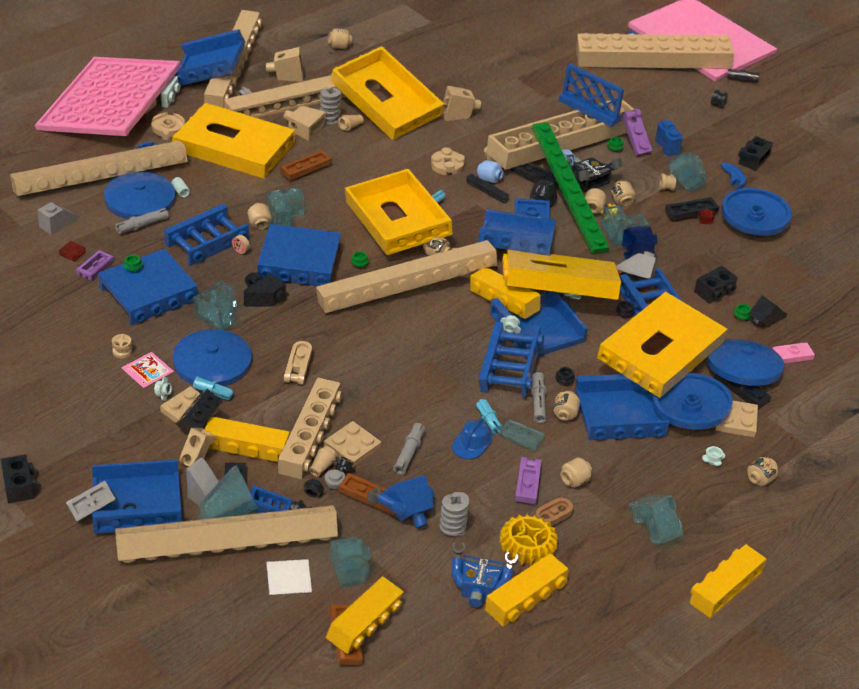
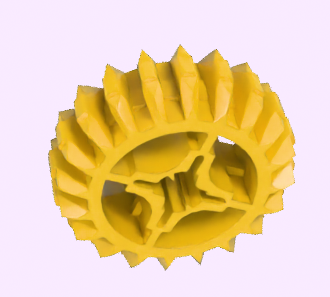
[499,514,558,566]

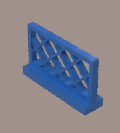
[558,64,624,127]

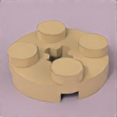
[152,113,185,140]
[431,147,465,175]

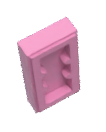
[772,342,815,364]

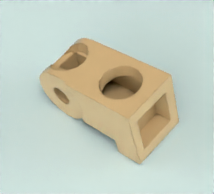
[180,428,216,467]

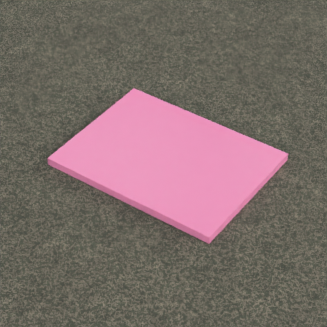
[628,0,777,82]
[35,57,181,136]

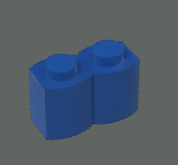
[655,120,683,156]

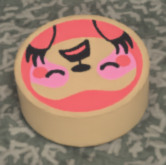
[232,235,250,254]

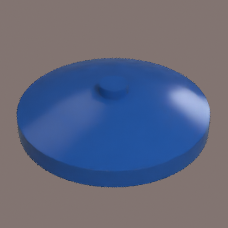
[104,172,175,219]
[722,188,792,236]
[173,329,251,386]
[707,339,784,386]
[653,373,733,430]

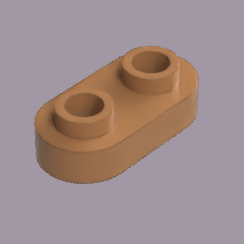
[536,498,573,527]

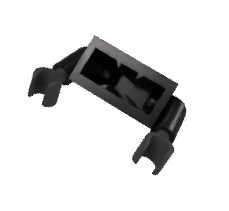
[572,158,623,193]

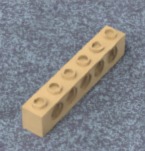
[278,378,343,479]

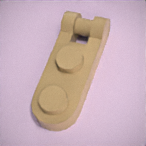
[284,341,312,385]

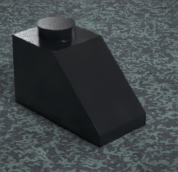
[244,274,286,307]
[749,295,788,327]

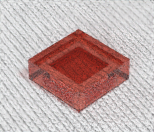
[59,241,86,262]

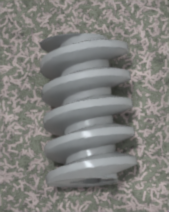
[320,88,341,124]
[439,492,469,537]

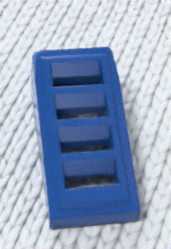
[244,485,293,513]

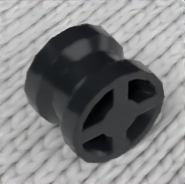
[710,89,728,108]

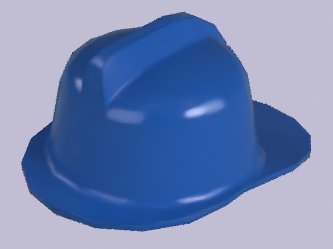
[452,418,492,459]

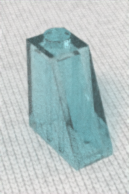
[198,465,258,520]

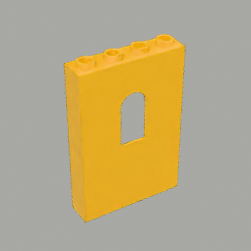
[331,46,444,140]
[172,103,295,179]
[345,169,453,255]
[502,249,621,300]
[597,292,728,398]

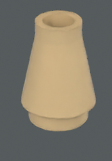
[338,115,363,131]
[309,446,337,477]

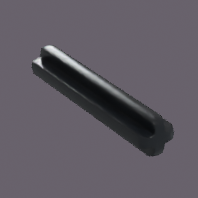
[466,174,509,203]

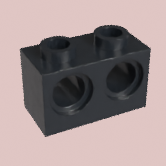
[738,136,773,171]
[694,265,738,304]
[175,388,222,435]
[1,454,37,504]

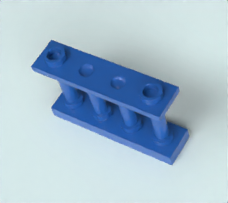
[164,204,249,266]
[620,268,683,316]
[479,322,544,397]

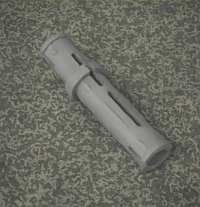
[115,208,169,234]
[531,372,547,424]
[393,423,425,475]

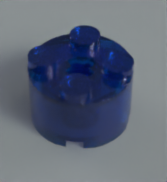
[622,226,658,260]

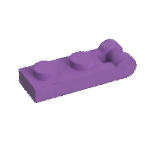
[622,109,652,156]
[515,456,542,504]

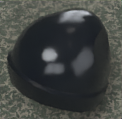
[530,180,557,207]

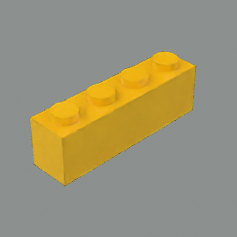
[470,268,541,319]
[204,416,290,462]
[690,544,767,618]
[485,553,569,626]
[326,576,404,654]

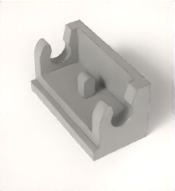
[66,481,116,521]

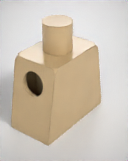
[266,47,304,82]
[442,86,481,121]
[284,106,326,141]

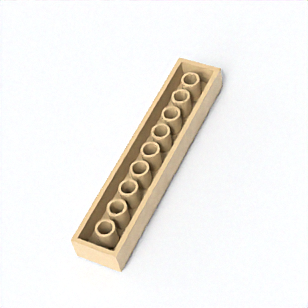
[576,33,734,69]
[486,99,634,170]

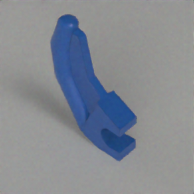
[721,162,747,189]

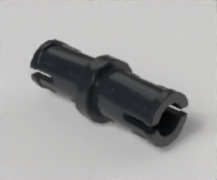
[727,69,759,83]

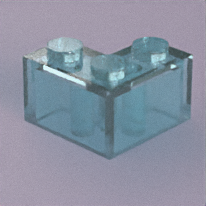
[668,151,707,192]
[266,188,305,226]
[601,205,649,245]
[193,281,236,330]
[629,494,684,543]
[329,536,371,588]

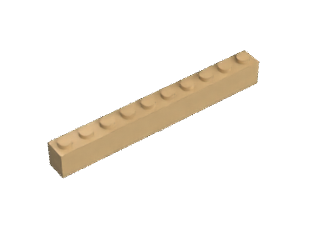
[204,10,262,108]
[224,75,380,118]
[10,141,188,196]
[316,240,497,313]
[115,505,338,563]

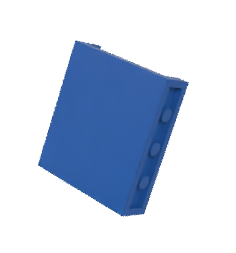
[174,29,246,86]
[478,209,556,256]
[258,224,341,286]
[98,249,198,325]
[490,291,587,360]
[575,374,669,440]
[92,460,182,534]

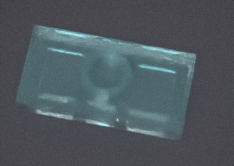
[499,419,545,451]

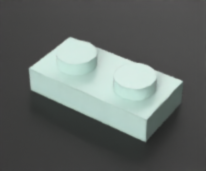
[161,76,180,108]

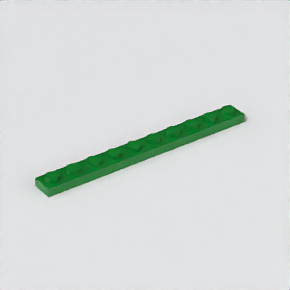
[532,122,609,254]

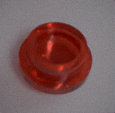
[698,209,715,225]

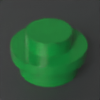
[607,137,624,152]
[351,251,369,268]
[123,255,143,272]
[734,304,752,320]

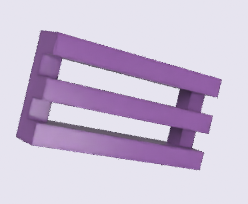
[76,250,114,281]

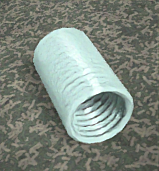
[172,177,190,197]

